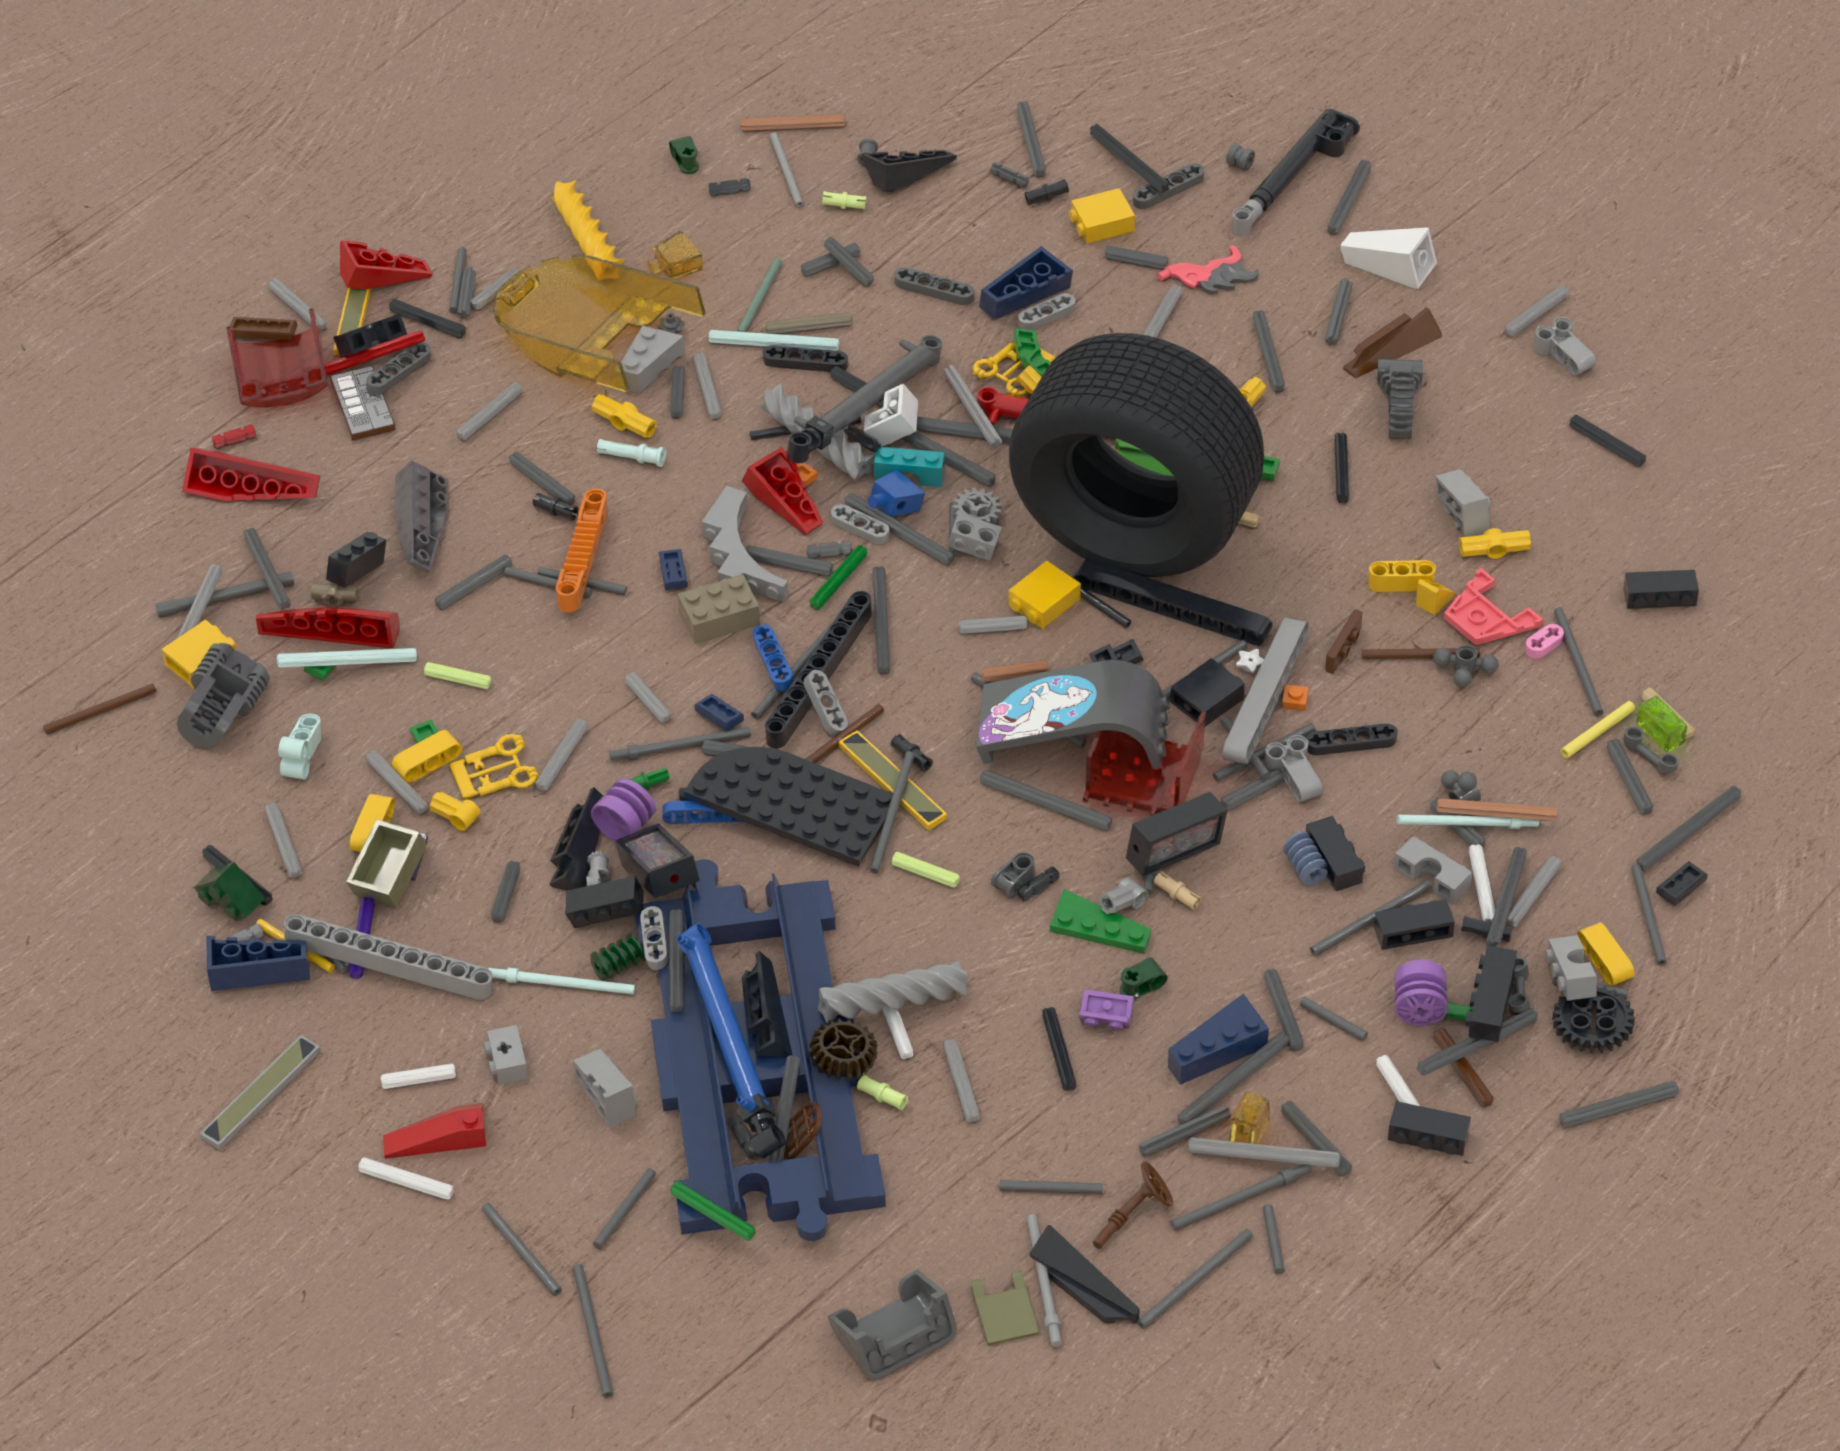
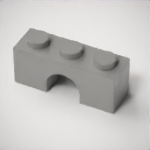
[1394,836,1472,905]
[1545,935,1597,1001]

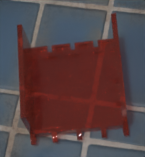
[1082,712,1206,816]

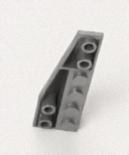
[395,460,448,573]

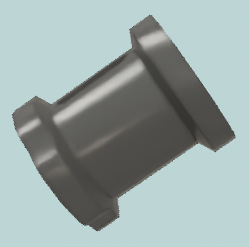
[857,138,878,166]

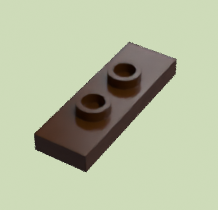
[228,317,298,340]
[1325,609,1363,674]

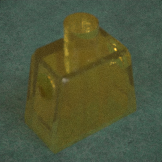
[648,231,703,279]
[1229,1092,1270,1144]

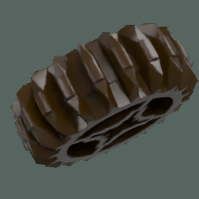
[809,1018,878,1081]

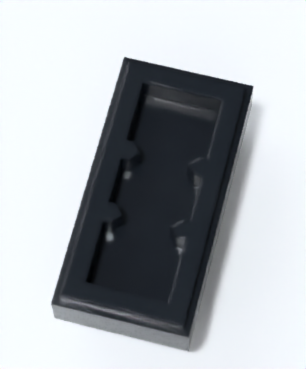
[1656,861,1708,906]

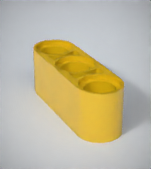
[1368,560,1436,592]
[391,730,462,783]
[349,793,395,852]
[1577,922,1635,986]

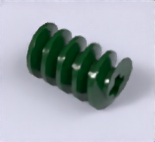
[590,935,646,981]

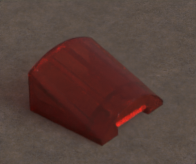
[226,308,328,408]

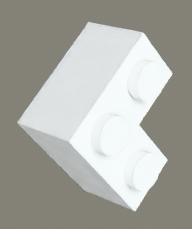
[864,384,918,447]

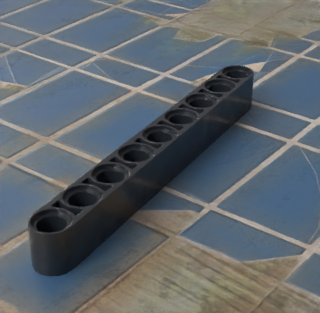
[1073,559,1273,646]
[765,591,872,749]

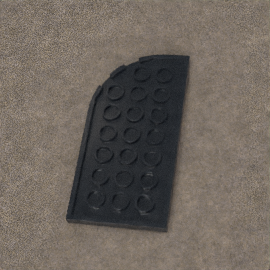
[683,747,893,867]

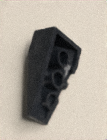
[862,150,957,192]

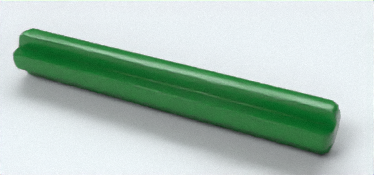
[809,545,868,610]
[670,1181,756,1241]

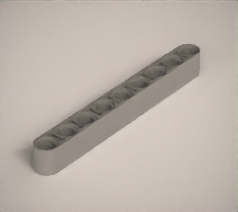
[1223,617,1309,764]
[284,914,493,1000]

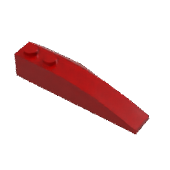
[182,447,321,501]
[256,607,400,649]

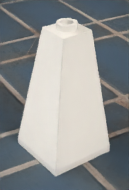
[1340,228,1437,289]

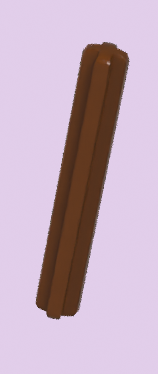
[1433,1028,1494,1107]

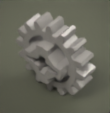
[952,487,1002,525]

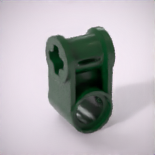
[669,136,699,174]
[1119,957,1168,1000]

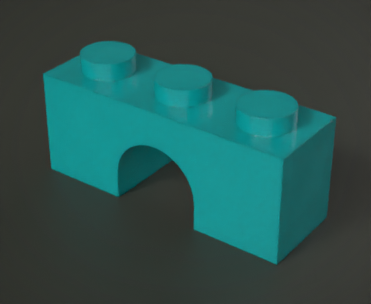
[874,447,945,487]

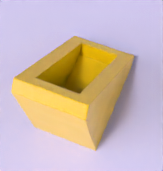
[1416,579,1456,616]

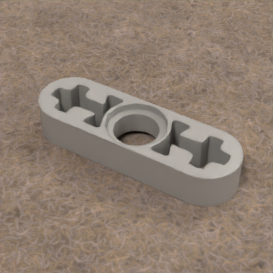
[1018,293,1075,330]
[831,504,890,545]
[804,670,848,736]
[640,906,669,970]

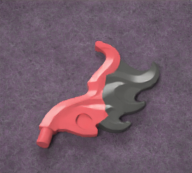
[1157,245,1258,294]

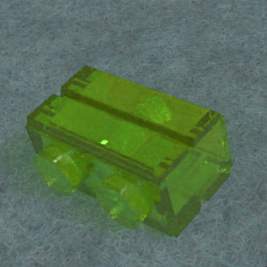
[1636,696,1687,752]

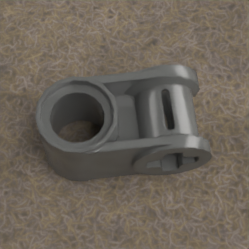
[991,852,1035,898]

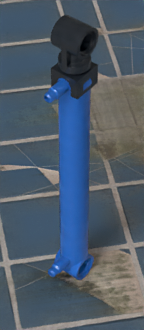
[677,922,786,1158]

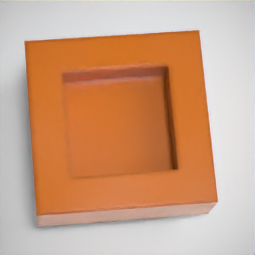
[797,463,818,486]
[1282,684,1309,711]

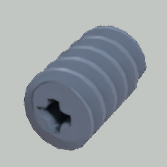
[1283,831,1328,886]

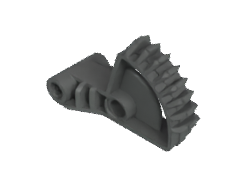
[1377,359,1423,439]

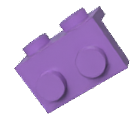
[1079,989,1134,1030]

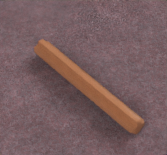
[741,114,845,131]
[1436,798,1557,822]

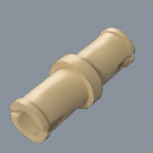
[1154,871,1202,910]

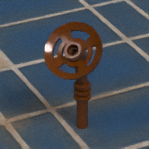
[1093,1161,1173,1249]

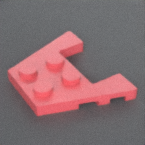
[1444,568,1543,646]

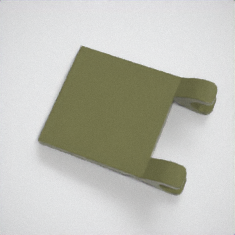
[971,1270,1039,1346]

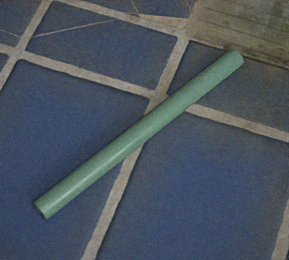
[737,258,782,332]

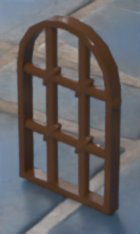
[784,1102,822,1160]

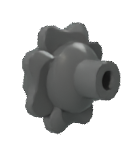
[658,313,685,334]

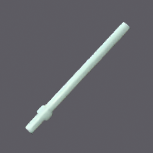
[1397,815,1539,829]
[488,968,635,995]

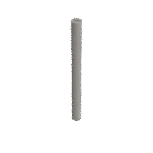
[770,132,804,208]

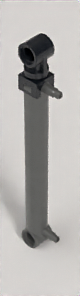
[786,335,943,463]

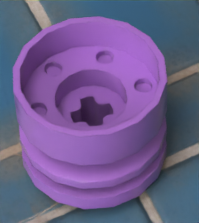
[591,778,656,841]
[1394,960,1447,1026]

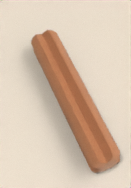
[981,660,1049,682]

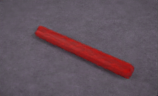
[319,330,425,376]

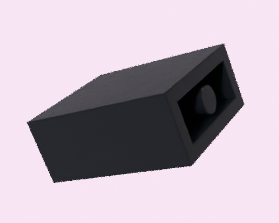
[1170,658,1245,728]

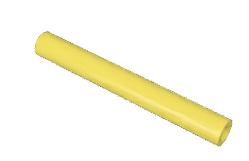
[1560,701,1635,759]

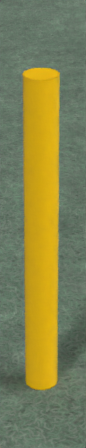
[256,919,335,973]

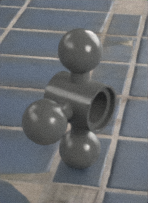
[1433,645,1499,687]
[1441,770,1481,816]

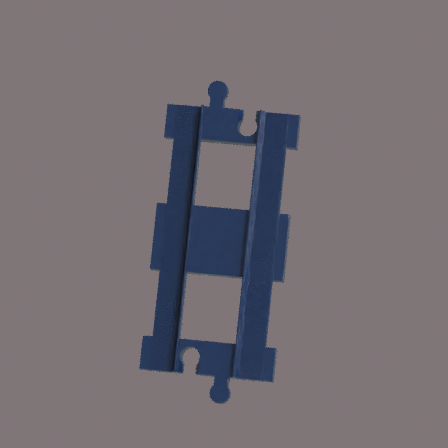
[635,859,886,1241]

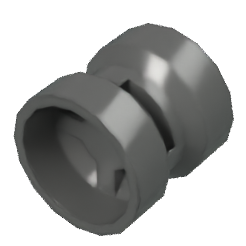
[1226,143,1255,171]

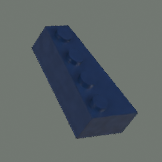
[979,246,1073,319]
[206,936,310,991]
[1168,993,1269,1085]

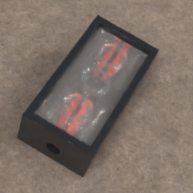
[1126,792,1228,876]
[615,823,700,899]

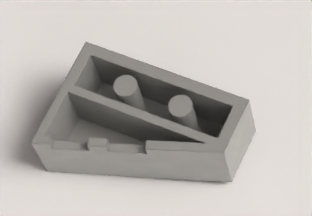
[617,326,685,394]
[573,1049,637,1128]

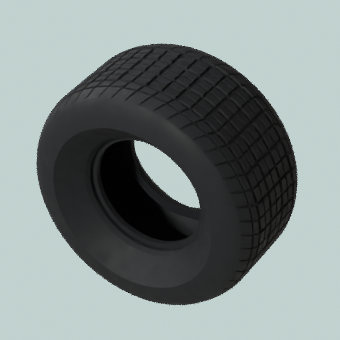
[1009,333,1264,577]

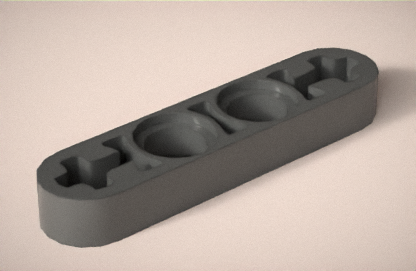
[1133,163,1204,209]
[894,267,974,305]
[366,342,431,395]

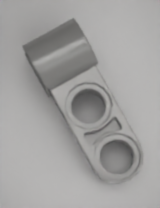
[1533,317,1596,376]
[1264,735,1323,803]

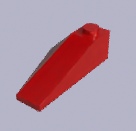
[340,240,433,289]
[742,447,823,535]
[383,1103,487,1159]

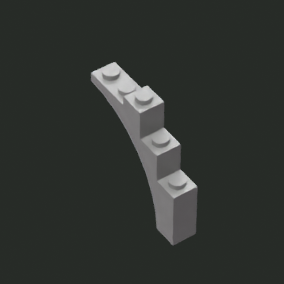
[702,486,789,603]

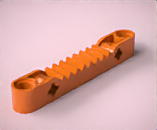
[556,488,608,612]

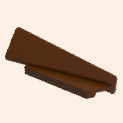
[1343,307,1442,378]

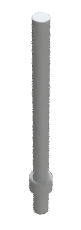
[1027,1214,1062,1347]

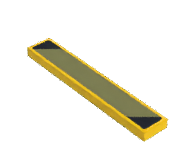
[333,288,372,355]
[839,730,947,831]

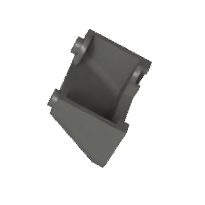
[828,1270,957,1379]

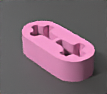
[1525,624,1564,659]

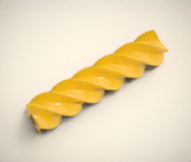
[552,180,624,279]

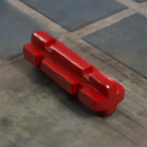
[212,424,256,448]

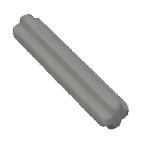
[470,267,521,310]
[958,615,1027,634]
[625,672,671,723]

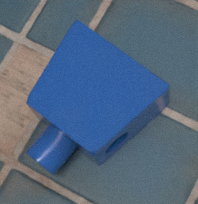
[868,470,925,516]

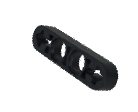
[763,345,848,372]
[1306,724,1397,755]

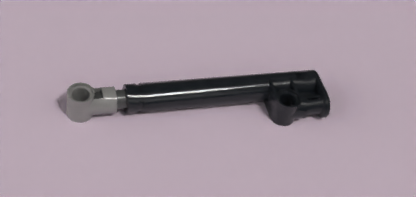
[1232,109,1360,236]

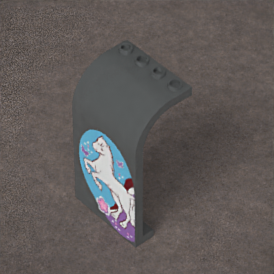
[976,660,1170,769]

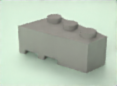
[1435,469,1491,537]

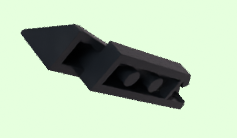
[549,787,603,891]
[742,951,793,1057]
[1030,1225,1140,1324]

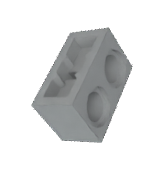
[947,512,1002,561]

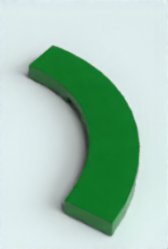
[1014,328,1051,377]

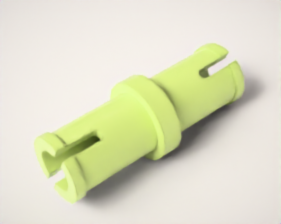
[822,191,866,210]
[857,1075,908,1110]

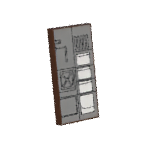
[330,365,396,441]

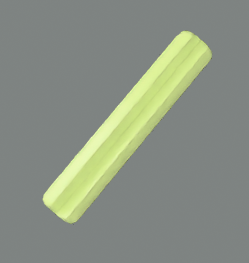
[424,662,492,689]
[892,852,960,888]

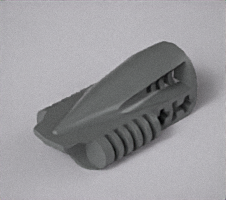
[177,643,270,748]

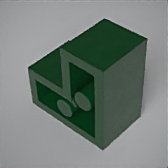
[193,862,265,921]

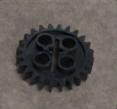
[1552,986,1635,1054]

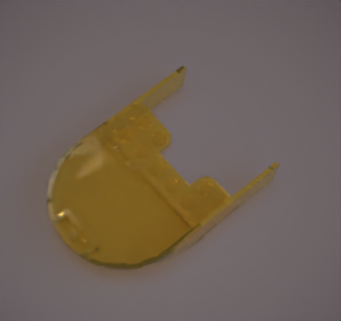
[493,255,706,392]

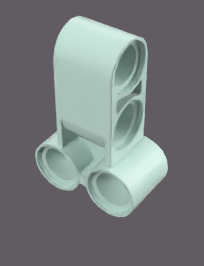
[278,713,322,780]

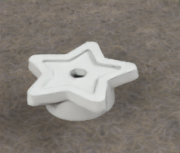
[1236,649,1264,673]

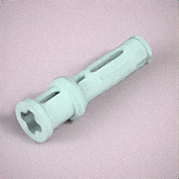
[597,439,666,467]

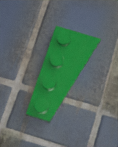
[1050,889,1151,954]

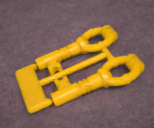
[973,343,1055,397]
[450,734,539,799]

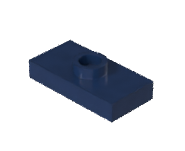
[658,549,688,590]
[694,694,744,732]

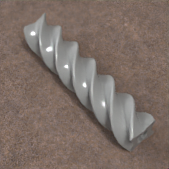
[761,383,875,481]
[818,961,968,1023]

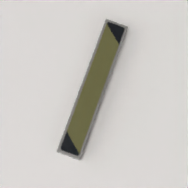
[200,1035,321,1150]

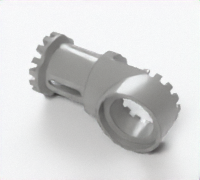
[587,851,610,886]

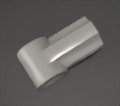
[1099,877,1149,914]

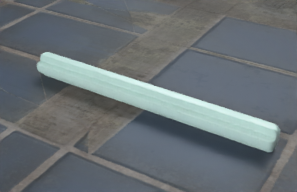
[709,330,839,351]
[277,648,417,668]

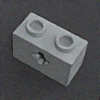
[484,1025,528,1085]

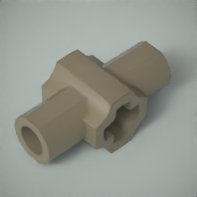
[311,581,359,607]

